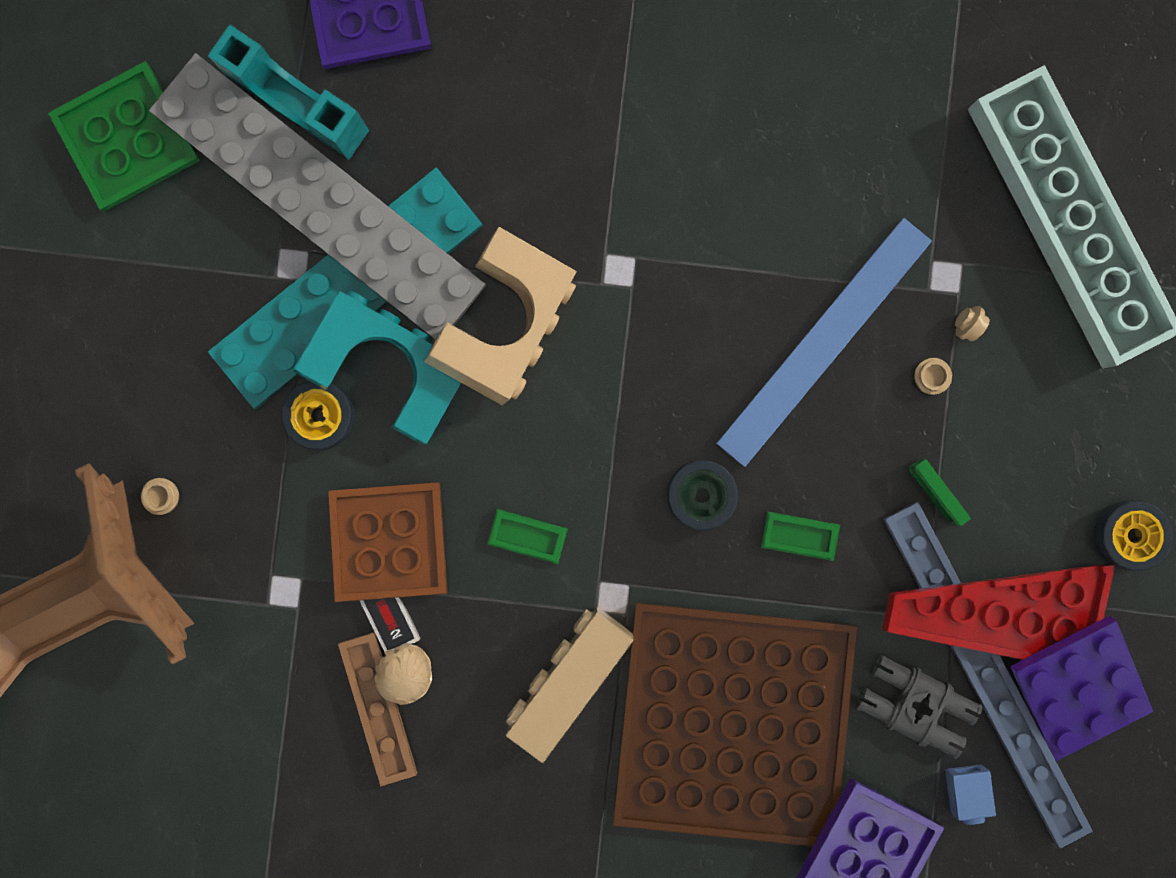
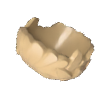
[374,643,432,705]

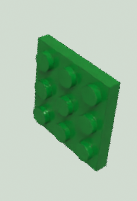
[48,61,201,212]

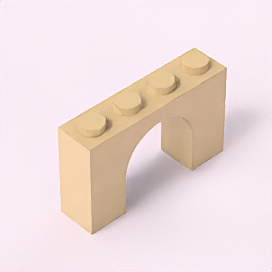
[424,227,577,405]

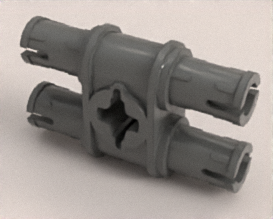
[855,654,983,759]

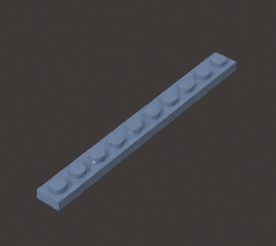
[883,502,1093,849]

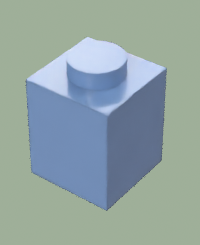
[945,764,996,825]

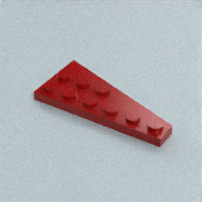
[882,563,1115,660]

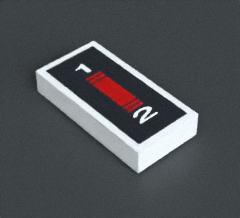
[359,597,421,652]

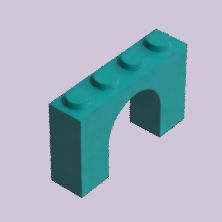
[208,25,369,160]
[293,290,461,445]

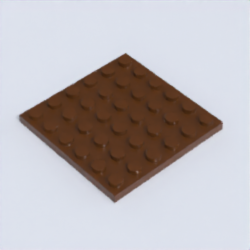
[613,602,857,846]

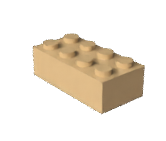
[505,607,634,763]

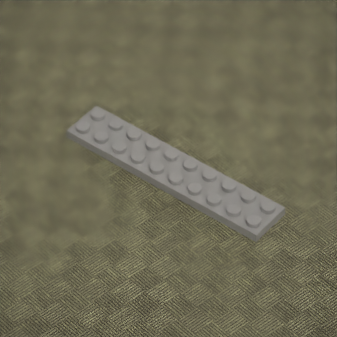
[149,53,486,340]

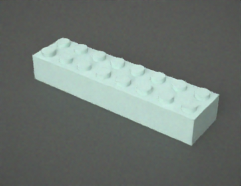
[968,65,1176,369]

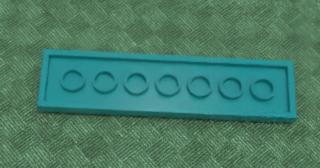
[208,167,483,409]

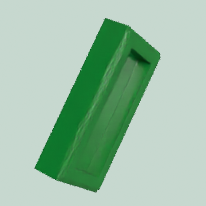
[908,459,971,526]
[487,509,568,564]
[760,511,840,561]

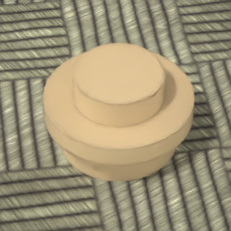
[955,306,990,342]
[914,358,952,395]
[141,478,179,515]

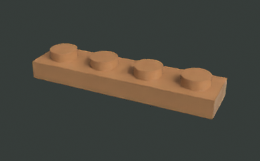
[338,632,418,786]

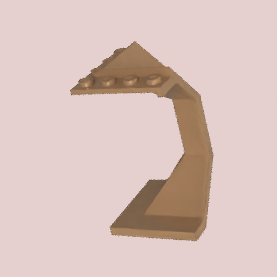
[0,463,194,697]

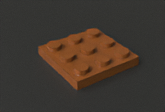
[328,482,448,602]

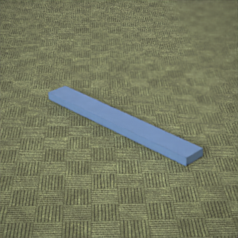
[716,218,932,467]

